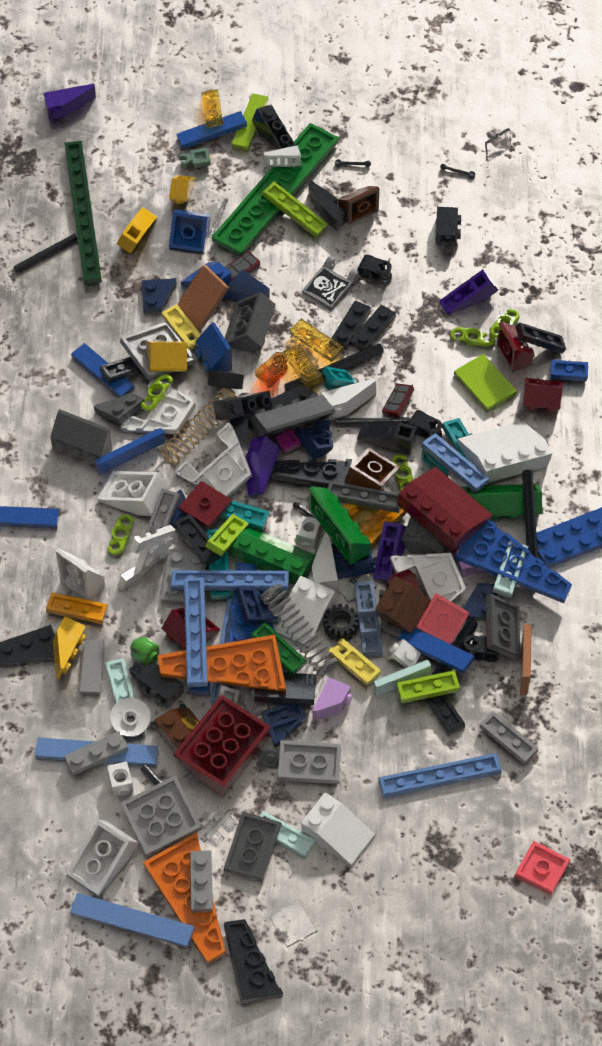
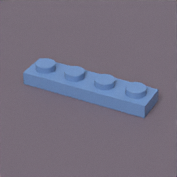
[421,433,490,493]

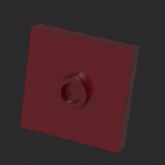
[178,481,232,529]

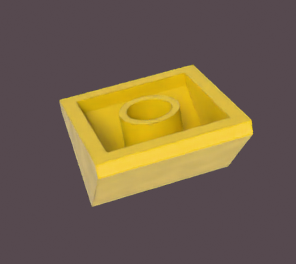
[146,341,187,371]

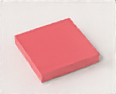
[416,593,470,644]
[514,841,571,896]

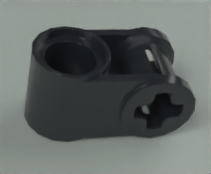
[357,254,392,284]
[407,410,442,439]
[462,635,500,662]

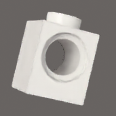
[296,516,321,549]
[107,761,133,796]

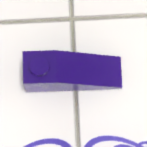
[44,83,96,119]
[439,269,499,315]
[246,435,280,498]
[373,521,407,581]

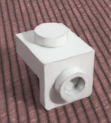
[386,639,421,668]

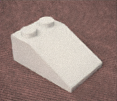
[97,471,168,516]
[56,548,105,600]
[275,576,335,648]
[301,792,375,866]
[66,820,139,895]

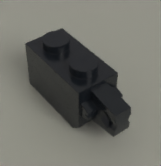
[435,206,461,254]
[129,661,184,709]

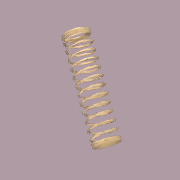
[161,388,236,465]

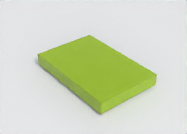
[454,353,517,412]

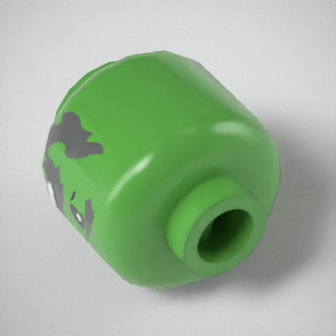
[130,637,160,666]

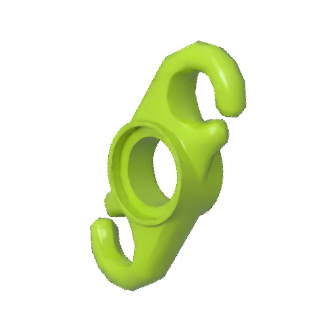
[489,309,520,338]
[450,327,496,347]
[141,374,173,411]
[392,454,414,491]
[107,514,135,555]

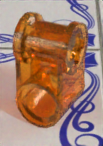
[254,352,288,387]

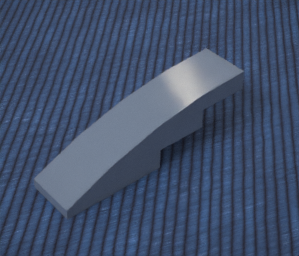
[354,581,383,657]

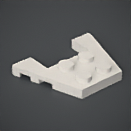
[120,377,196,434]
[174,422,252,497]
[117,525,176,591]
[389,553,466,621]

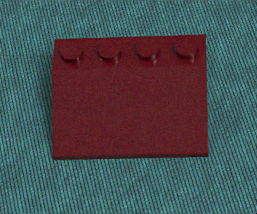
[397,467,493,553]
[174,695,271,797]

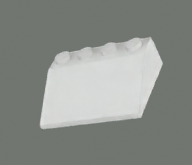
[457,422,553,482]

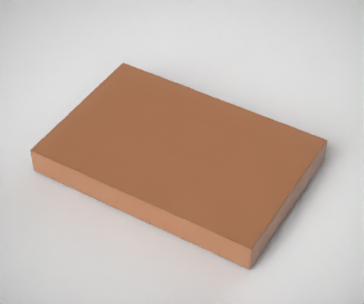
[177,265,229,331]
[520,624,532,696]

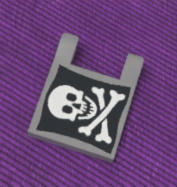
[302,255,359,309]

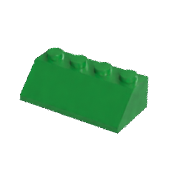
[462,483,542,519]
[309,487,371,565]
[232,527,316,585]

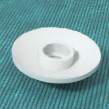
[110,697,151,737]

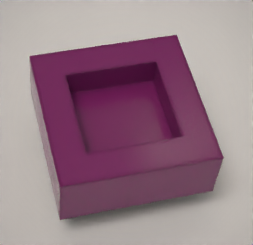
[275,429,301,454]

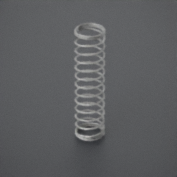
[261,584,338,676]

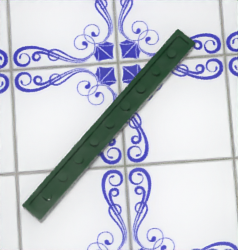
[64,141,102,284]

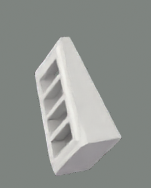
[264,146,301,167]

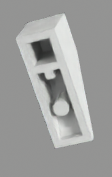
[321,378,376,420]
[309,532,338,591]

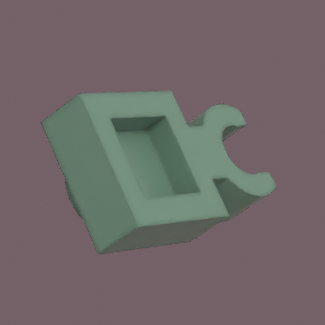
[179,148,211,168]

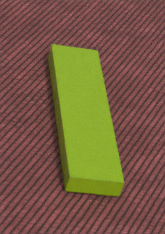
[232,93,269,151]
[262,181,328,238]

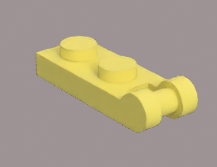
[162,304,201,351]
[327,638,381,686]

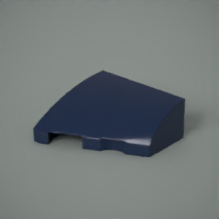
[222,269,270,302]
[295,420,333,459]
[331,543,375,579]

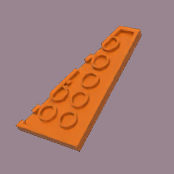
[157,635,286,692]
[143,832,226,965]

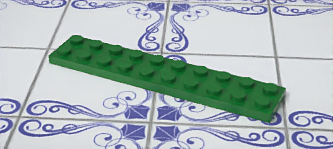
[212,123,339,256]

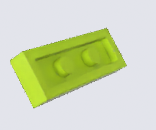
[205,514,249,556]
[397,670,460,704]

